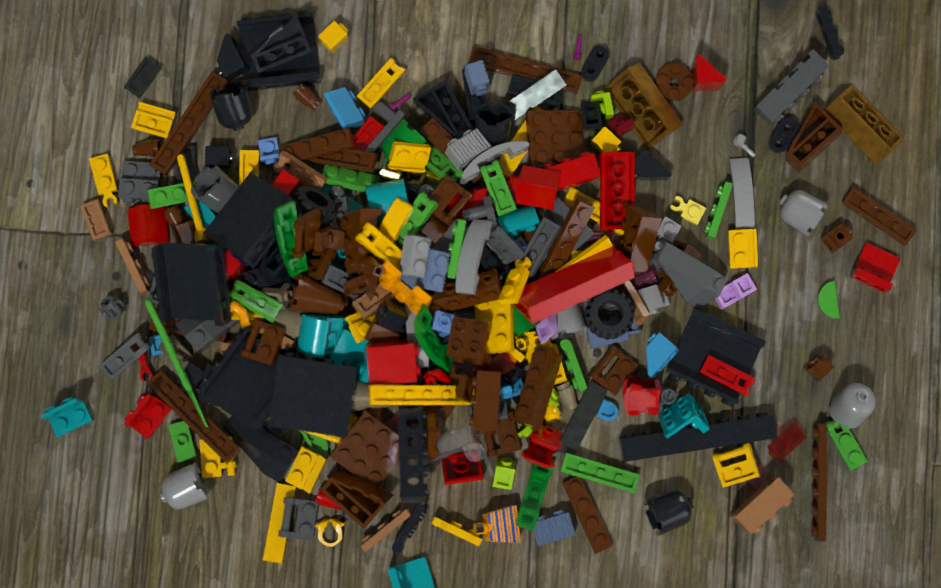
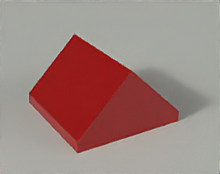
[691,54,727,91]
[516,165,561,210]
[127,204,170,247]
[441,450,483,485]

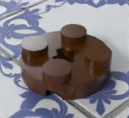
[655,63,694,102]

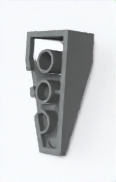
[656,241,728,309]
[175,319,240,354]

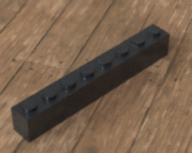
[619,412,777,462]

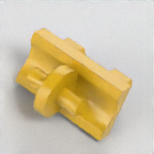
[515,330,553,353]

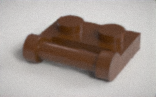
[422,175,474,227]
[292,209,321,259]
[292,248,336,280]
[240,319,286,367]
[588,345,638,396]
[426,407,440,459]
[484,412,521,457]

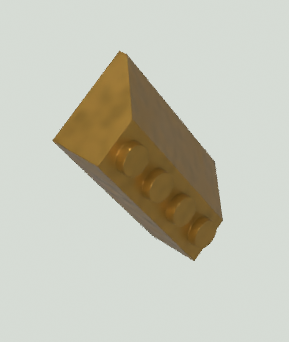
[604,63,683,150]
[824,85,905,165]

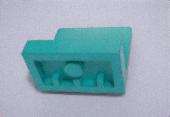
[329,329,371,383]
[658,393,710,438]
[40,397,94,438]
[387,557,435,588]

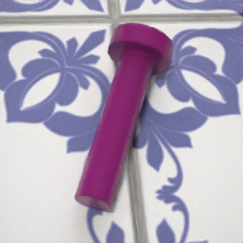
[573,36,582,60]
[388,93,411,112]

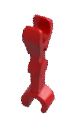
[132,334,154,382]

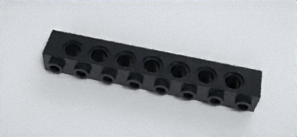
[398,367,428,503]

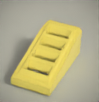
[380,163,404,180]

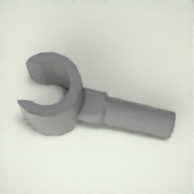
[733,134,756,157]

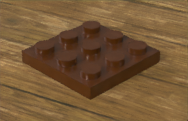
[525,111,584,168]
[329,410,411,487]

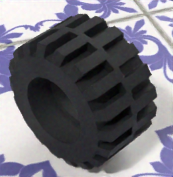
[291,185,338,229]
[584,289,635,340]

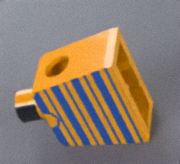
[473,505,521,543]

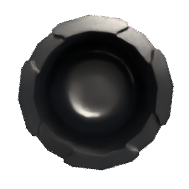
[209,83,253,131]
[475,102,513,148]
[644,490,694,536]

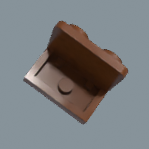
[446,317,491,366]

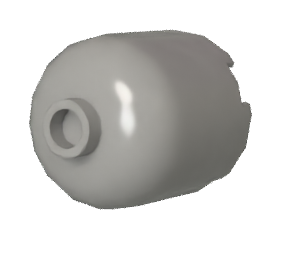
[779,190,829,237]
[550,303,588,341]
[829,383,876,429]
[160,463,210,510]

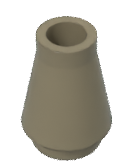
[555,380,578,410]

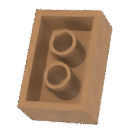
[730,477,795,534]

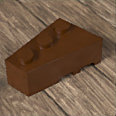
[786,102,842,173]
[619,203,662,272]
[340,209,381,274]
[469,371,501,435]
[321,469,394,529]

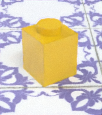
[318,21,349,54]
[591,126,622,152]

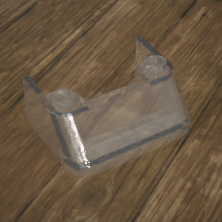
[408,424,494,505]

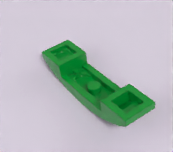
[274,201,308,277]
[414,305,454,372]
[515,460,556,531]

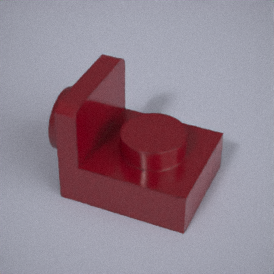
[608,113,635,138]

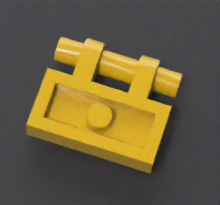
[199,437,237,478]

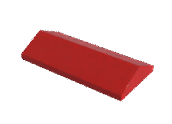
[600,152,635,230]

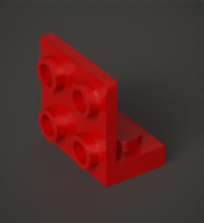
[850,243,901,293]
[124,394,172,440]

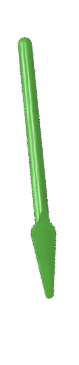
[144,299,208,427]

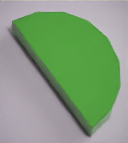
[817,281,840,319]
[301,431,329,457]

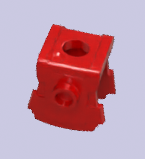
[622,375,661,416]
[521,424,562,468]

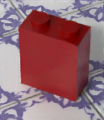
[366,339,420,385]

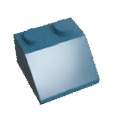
[324,87,366,131]
[646,333,679,379]

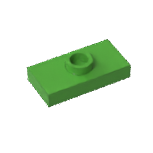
[168,421,197,463]

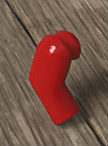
[424,369,452,385]

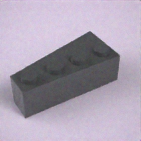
[753,49,829,125]

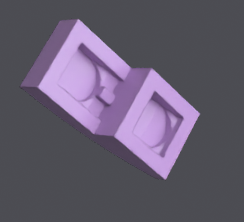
[715,273,757,310]
[535,314,557,343]

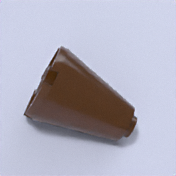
[289,274,345,314]

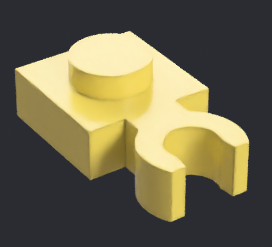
[670,196,706,226]

